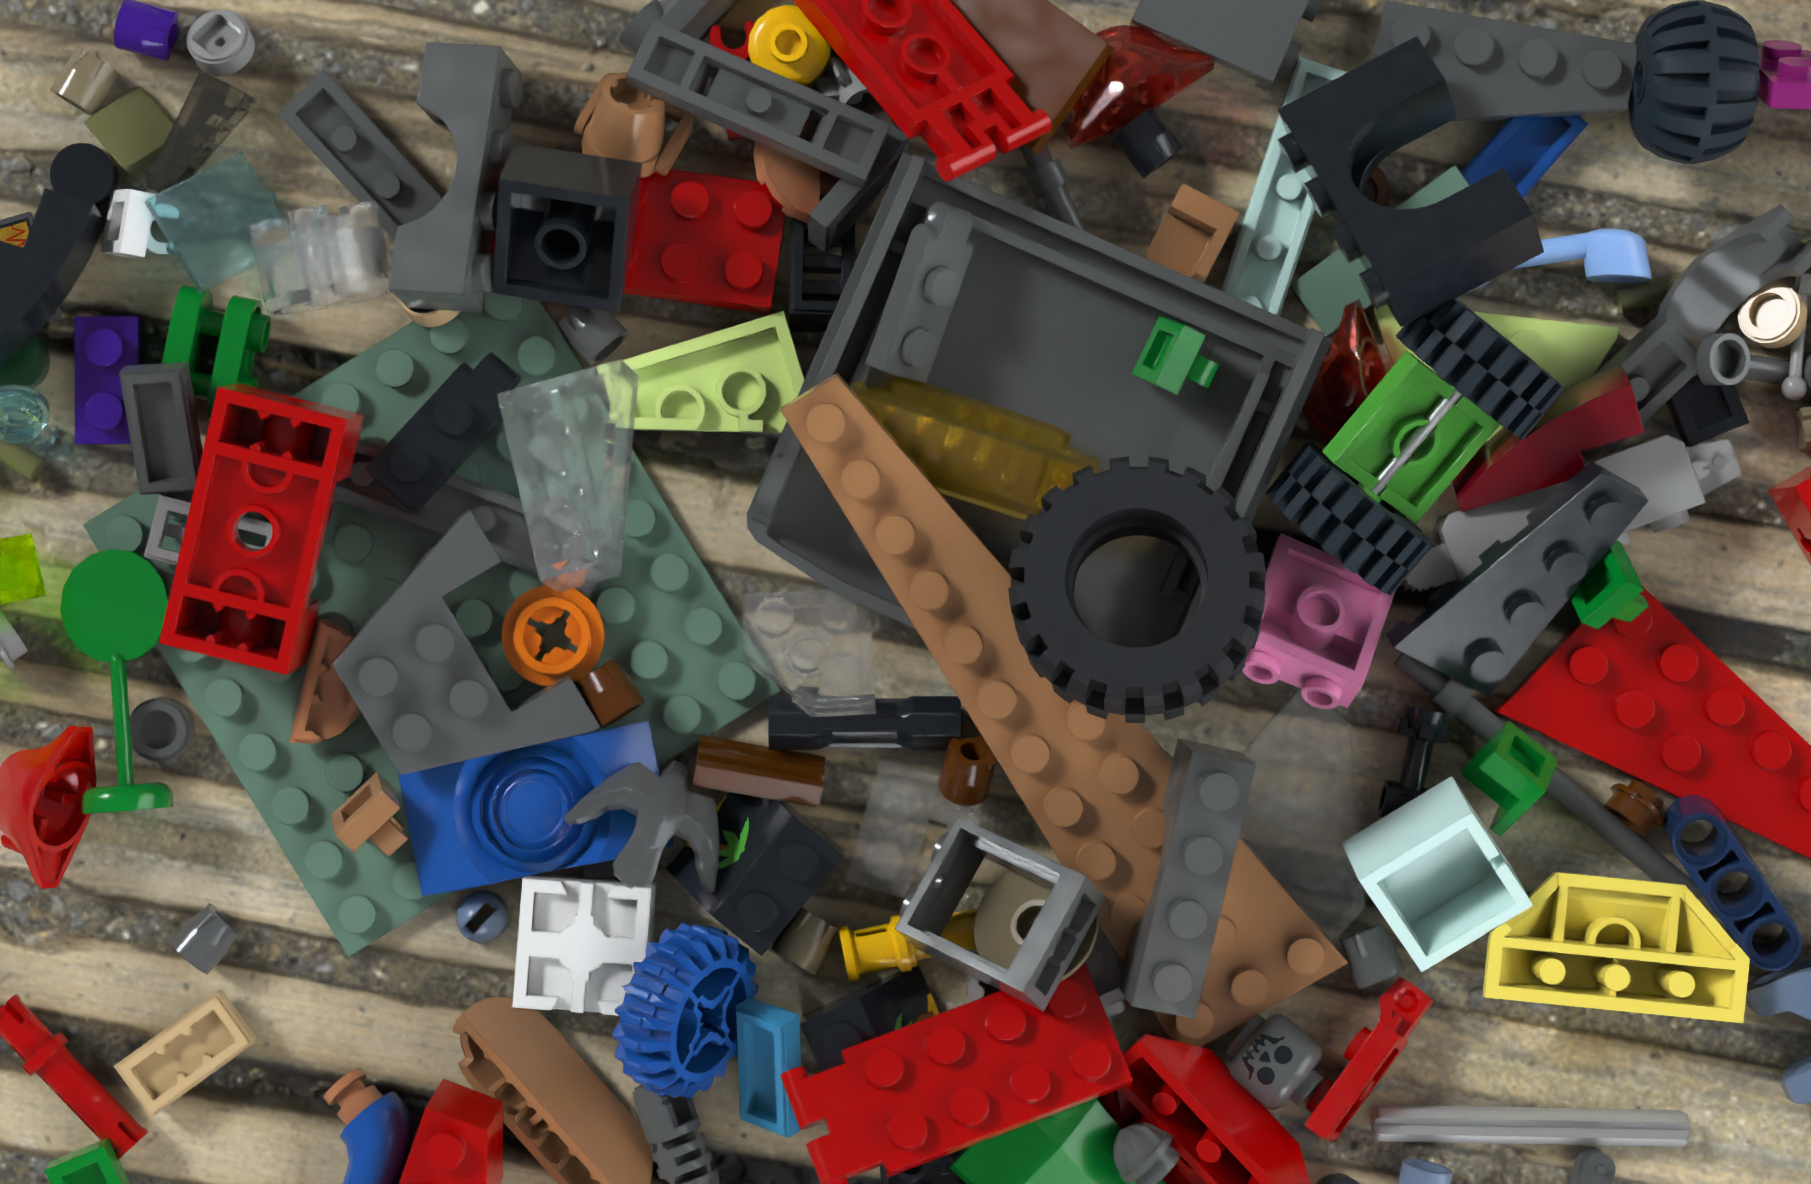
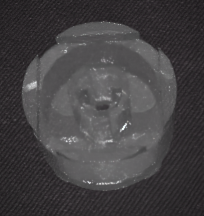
[249,201,392,315]

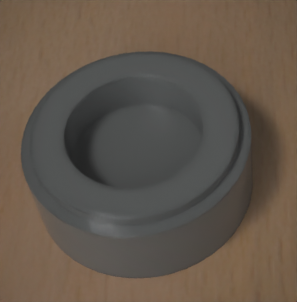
[130,697,195,762]

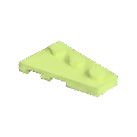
[600,311,805,433]

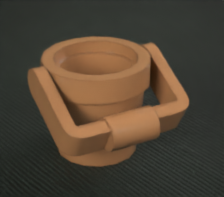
[574,72,694,178]

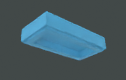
[736,997,801,1138]

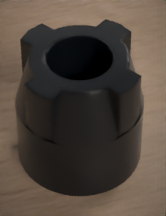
[1112,107,1183,179]

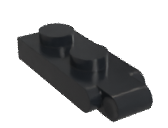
[365,352,521,515]

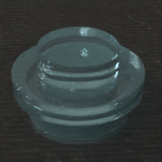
[0,384,50,444]

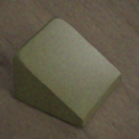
[84,85,183,176]

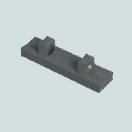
[626,20,891,189]

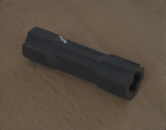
[768,695,961,751]

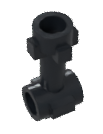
[1378,706,1449,818]

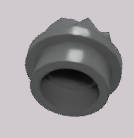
[1113,1122,1180,1184]

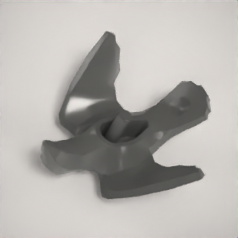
[564,761,719,893]

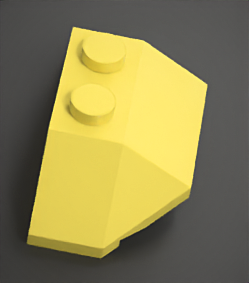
[1483,872,1750,1023]

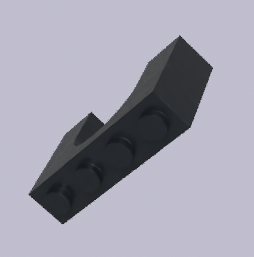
[1277,36,1544,327]

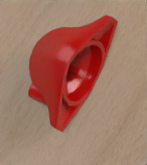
[0,725,96,889]

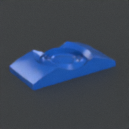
[398,720,674,896]

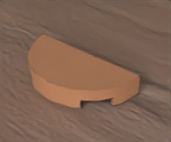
[753,116,820,224]
[289,618,362,744]

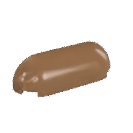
[453,997,653,1184]

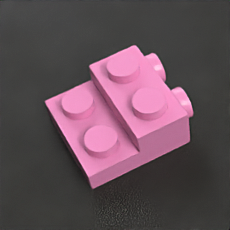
[1242,533,1396,709]

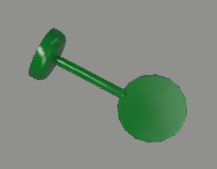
[60,549,174,814]

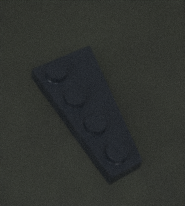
[1386,461,1649,696]

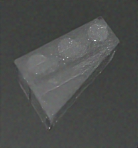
[497,359,639,592]

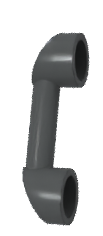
[1696,333,1811,402]

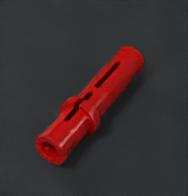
[0,994,149,1160]

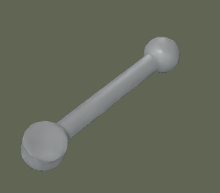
[1781,273,1811,401]

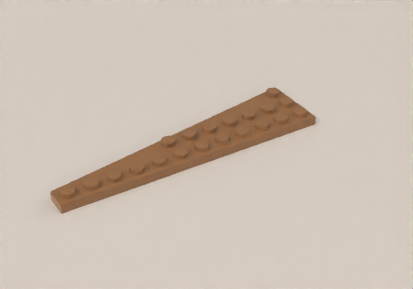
[780,373,1348,1047]

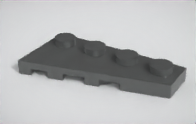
[1373,0,1636,122]

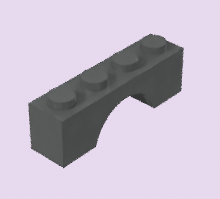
[388,42,523,313]
[1118,738,1256,1019]

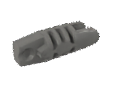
[632,1085,720,1184]

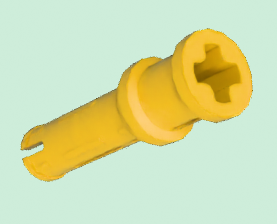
[838,908,978,983]

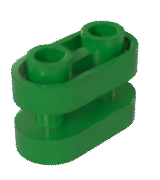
[162,285,271,420]

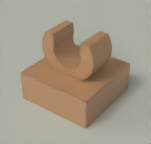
[331,772,408,857]

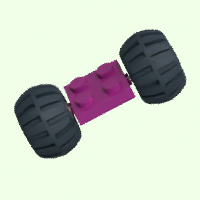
[1628,0,1811,164]

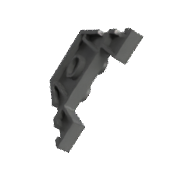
[332,509,600,775]

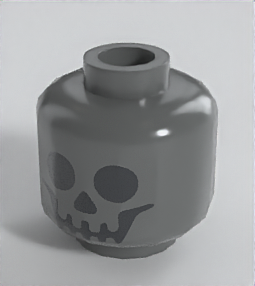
[1226,1014,1324,1110]

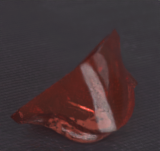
[1067,25,1215,149]
[1302,299,1387,439]

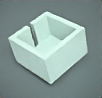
[1341,776,1533,972]

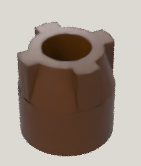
[577,659,645,728]
[938,735,997,806]

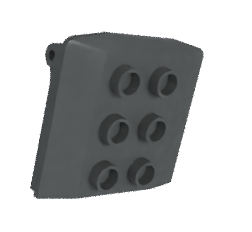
[747,152,1332,647]

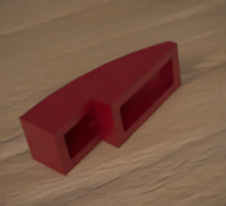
[1452,365,1645,512]

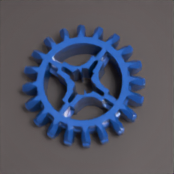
[612,922,759,1099]

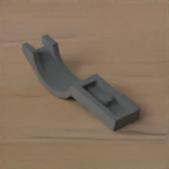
[1593,204,1811,454]

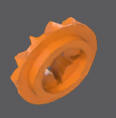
[502,584,606,687]

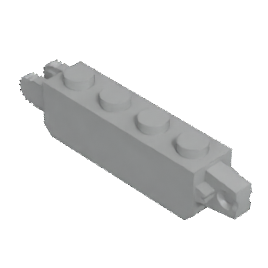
[1399,435,1742,591]

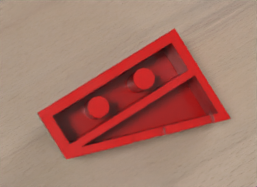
[399,1079,503,1184]

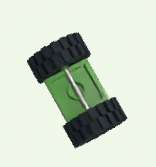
[1266,298,1566,595]

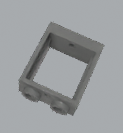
[895,816,1106,1012]

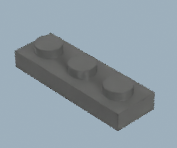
[277,70,443,240]

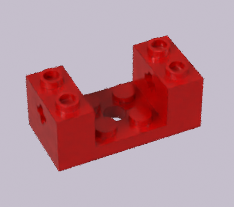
[159,383,365,675]

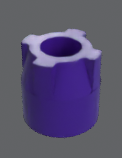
[114,0,180,61]

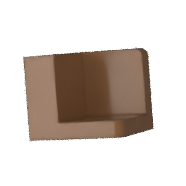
[1145,183,1240,283]

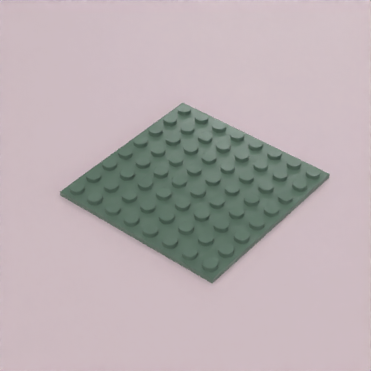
[83,288,781,957]

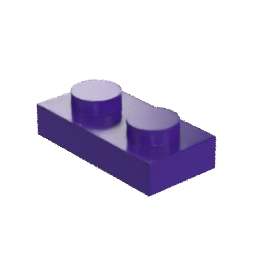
[74,316,144,445]

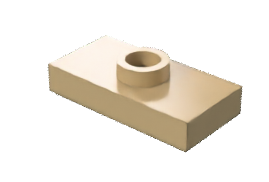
[114,989,258,1118]

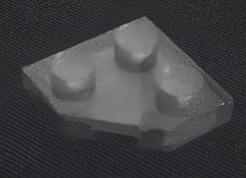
[742,590,876,717]

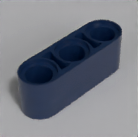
[1664,795,1802,971]

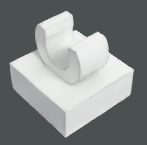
[101,189,178,258]

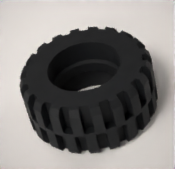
[1008,456,1266,723]

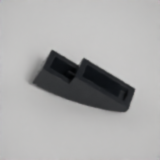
[0,189,106,365]

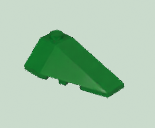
[949,1098,1166,1184]

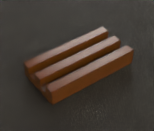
[693,735,826,807]

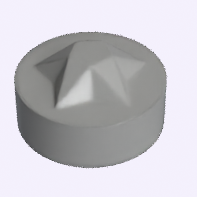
[186,10,255,76]

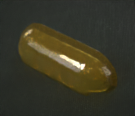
[850,376,1099,519]

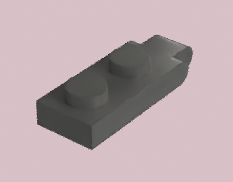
[865,202,973,383]

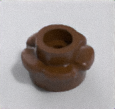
[1604,780,1665,838]

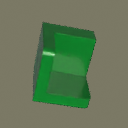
[1462,720,1558,837]

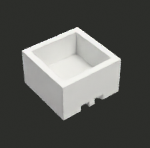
[512,873,657,1016]

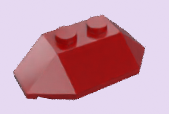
[1105,1034,1311,1184]

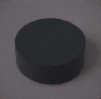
[50,143,119,207]

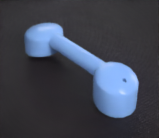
[1467,228,1652,293]

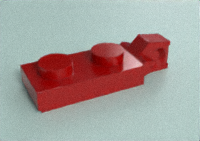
[1304,977,1434,1142]

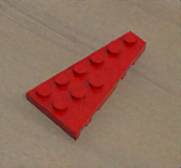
[1494,587,1811,860]

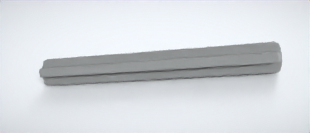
[1371,1105,1690,1147]

